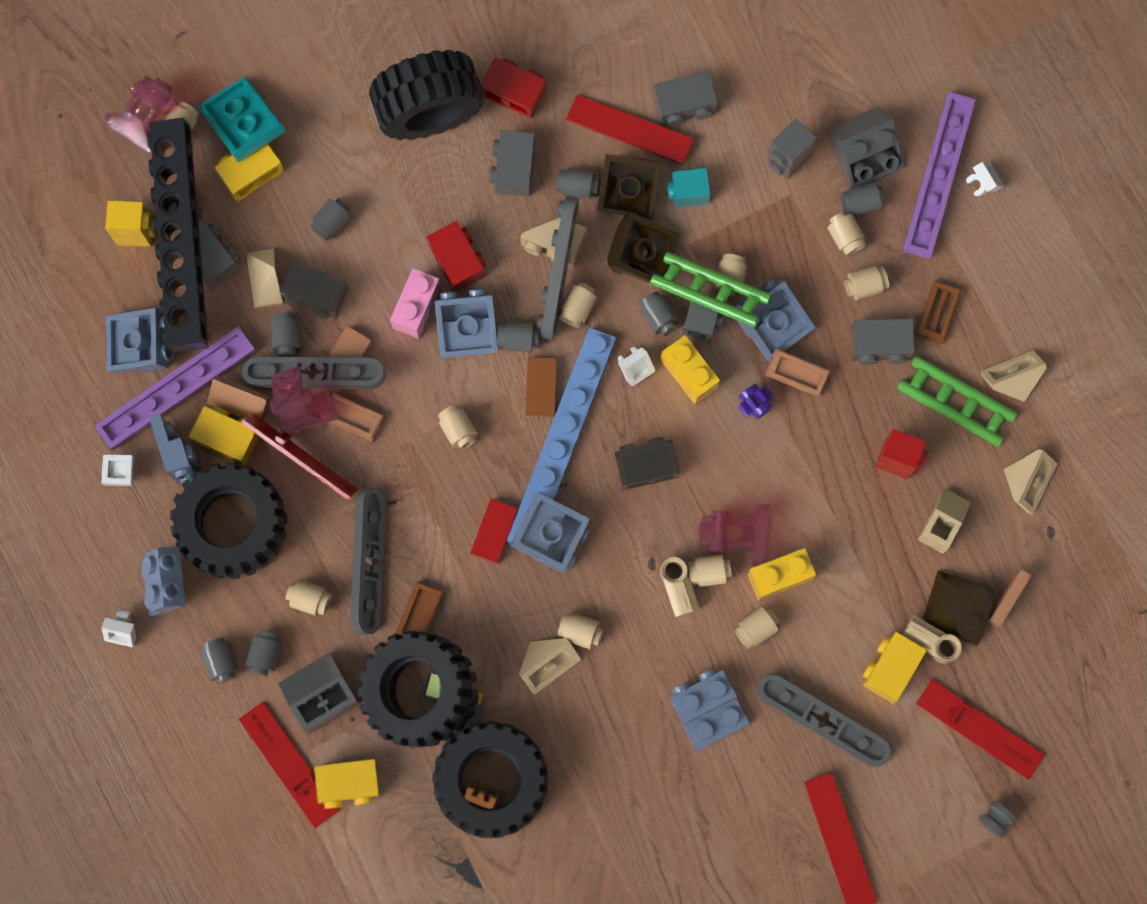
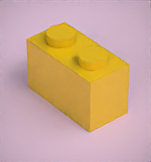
[214,144,284,202]
[105,201,157,247]
[660,335,720,405]
[188,406,260,466]
[748,548,816,601]
[862,632,927,704]
[314,759,379,809]

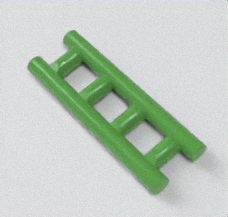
[650,252,772,328]
[897,355,1018,447]

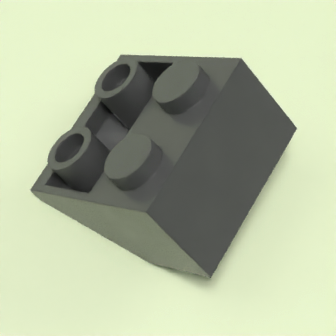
[828,107,905,187]
[278,652,360,735]

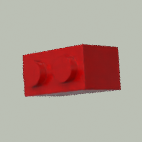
[481,57,546,119]
[426,221,487,292]
[875,429,928,479]

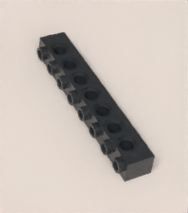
[146,117,209,352]

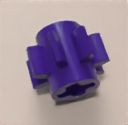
[738,383,774,420]

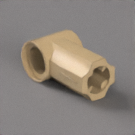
[659,557,700,618]
[902,615,962,664]

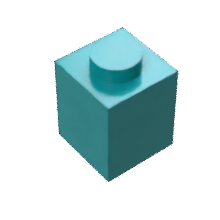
[667,168,710,208]

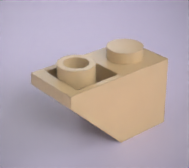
[520,218,587,266]
[917,489,971,554]

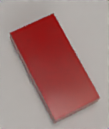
[470,499,518,564]

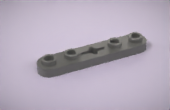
[537,196,579,340]
[242,357,386,389]
[351,488,386,635]
[757,674,891,767]

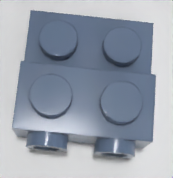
[735,279,815,362]
[434,288,498,358]
[106,308,174,374]
[149,414,201,484]
[510,492,590,573]
[141,547,186,617]
[669,668,750,752]

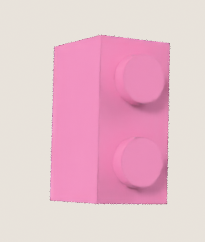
[390,268,441,339]

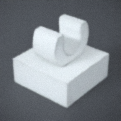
[966,162,1005,196]
[618,347,655,387]
[101,455,135,486]
[101,609,137,647]

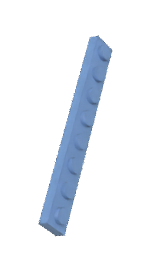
[507,328,616,544]

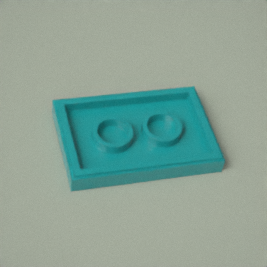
[197,76,286,162]

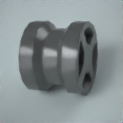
[978,801,1017,839]

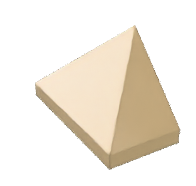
[246,248,283,309]
[981,350,1047,402]
[1004,449,1058,514]
[519,638,581,695]

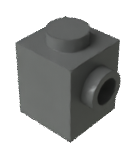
[682,294,724,342]

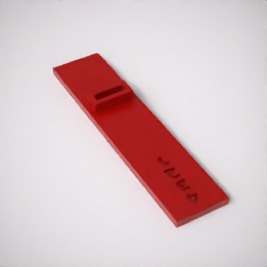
[566,95,694,165]
[241,413,358,500]
[915,679,1045,780]
[238,702,339,829]
[804,772,877,904]

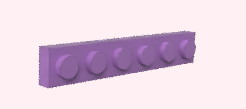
[902,92,976,259]
[94,326,256,451]

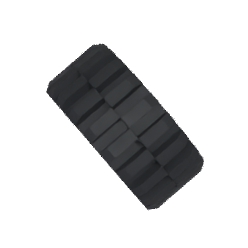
[369,50,485,140]
[170,462,288,579]
[357,631,478,747]
[432,721,548,838]

